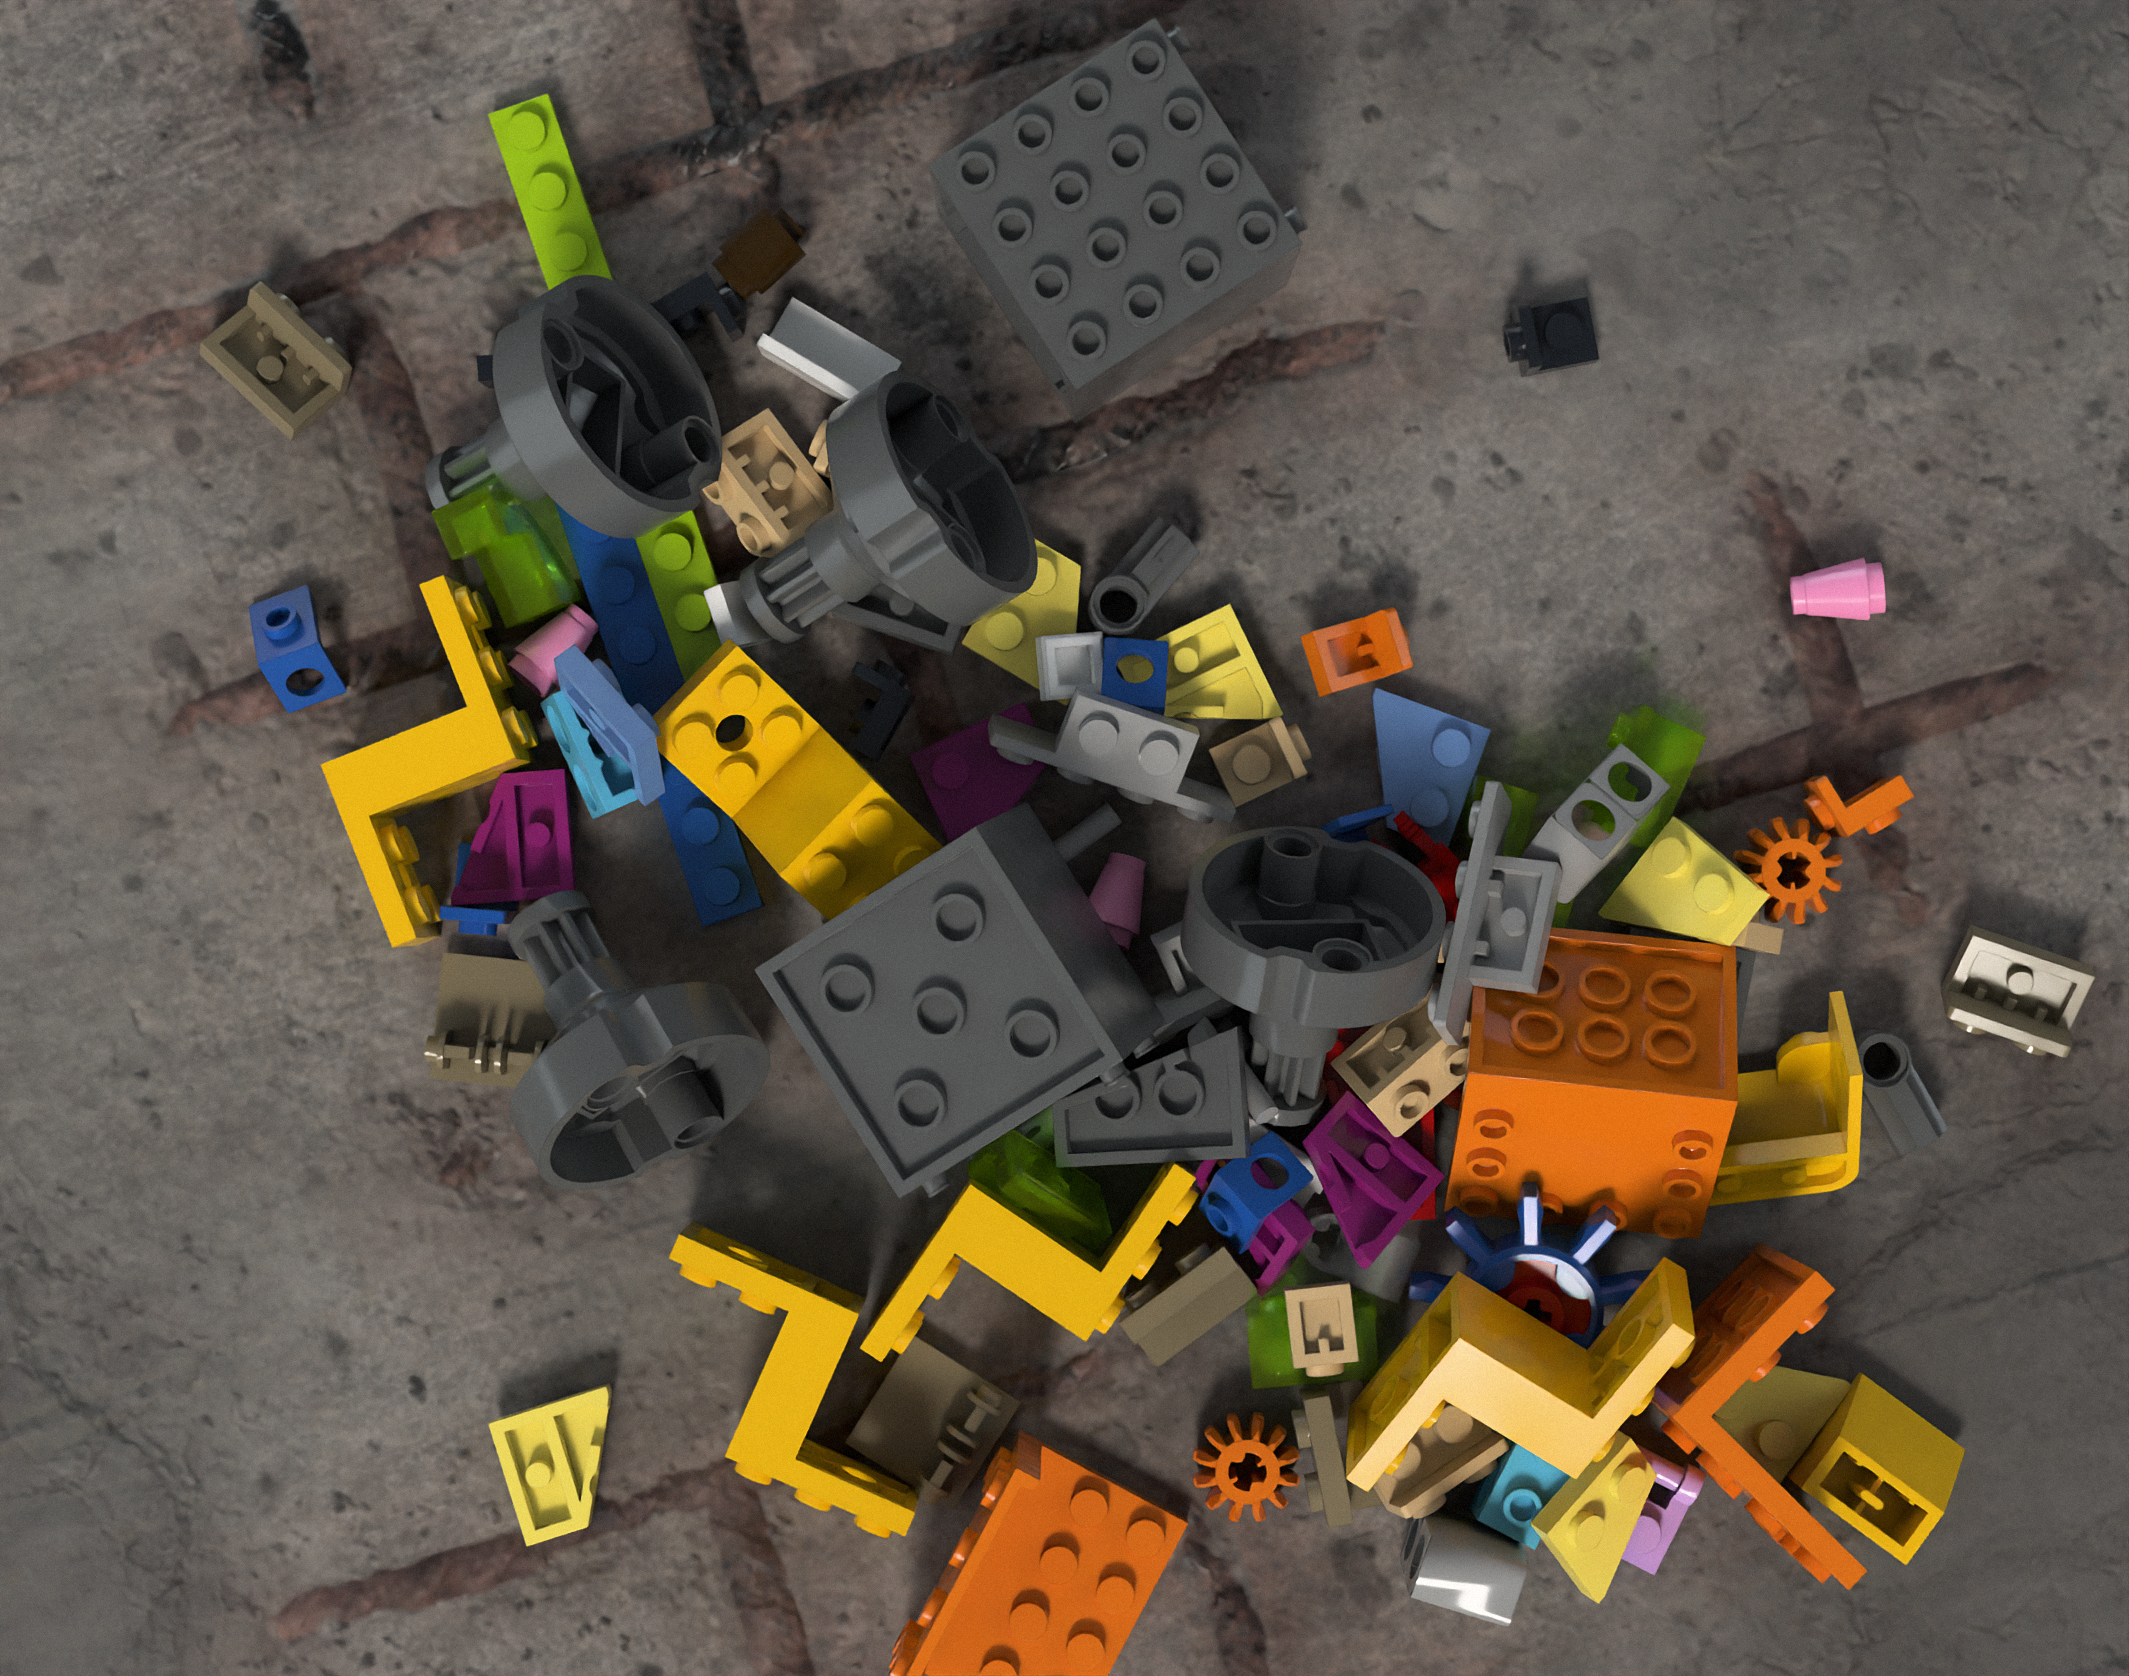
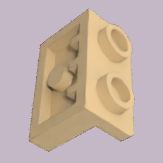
[702,408,834,558]
[1330,984,1469,1137]
[1373,1401,1510,1519]

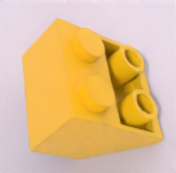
[1786,1372,1966,1565]

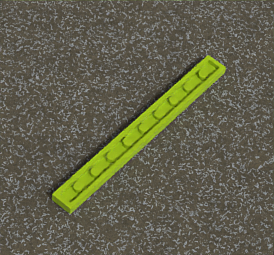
[488,93,743,683]

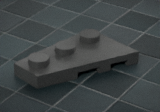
[1052,1025,1252,1168]

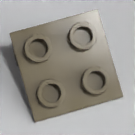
[425,952,558,1088]
[845,1335,1021,1511]

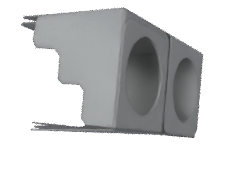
[1520,743,1671,904]
[1399,1507,1528,1627]

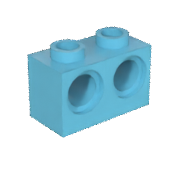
[540,669,638,819]
[1468,1436,1571,1550]

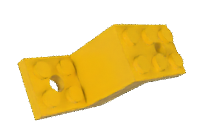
[320,575,539,948]
[652,638,943,921]
[860,1161,1199,1362]
[669,1222,919,1538]
[1346,1257,1696,1492]

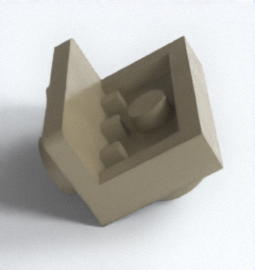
[199,281,352,441]
[1940,925,2095,1058]
[1119,1240,1257,1366]
[1291,1378,1383,1529]

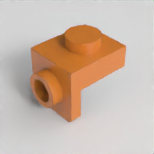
[1300,607,1413,697]
[1802,775,1914,838]

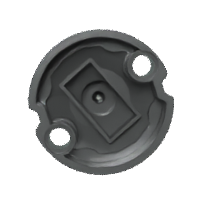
[425,275,722,539]
[739,371,1038,644]
[1180,826,1446,1127]
[507,890,770,1190]

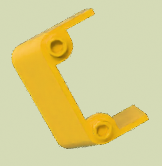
[1709,991,1863,1206]

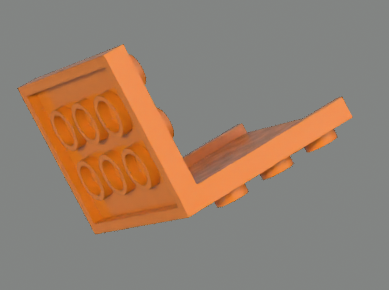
[1444,927,1738,1239]
[1651,1242,1867,1590]
[887,1429,1188,1676]

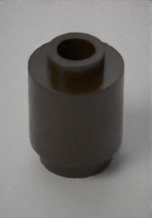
[711,207,807,302]

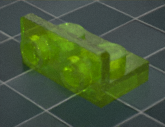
[1579,704,1707,851]
[967,1129,1112,1250]
[1244,1289,1379,1389]

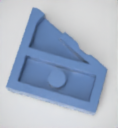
[554,644,665,806]
[1370,688,1491,847]

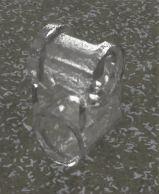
[1300,1205,1422,1303]

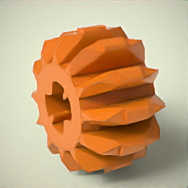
[1733,817,1843,924]
[1192,1412,1300,1522]

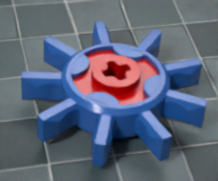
[1409,1182,1651,1349]

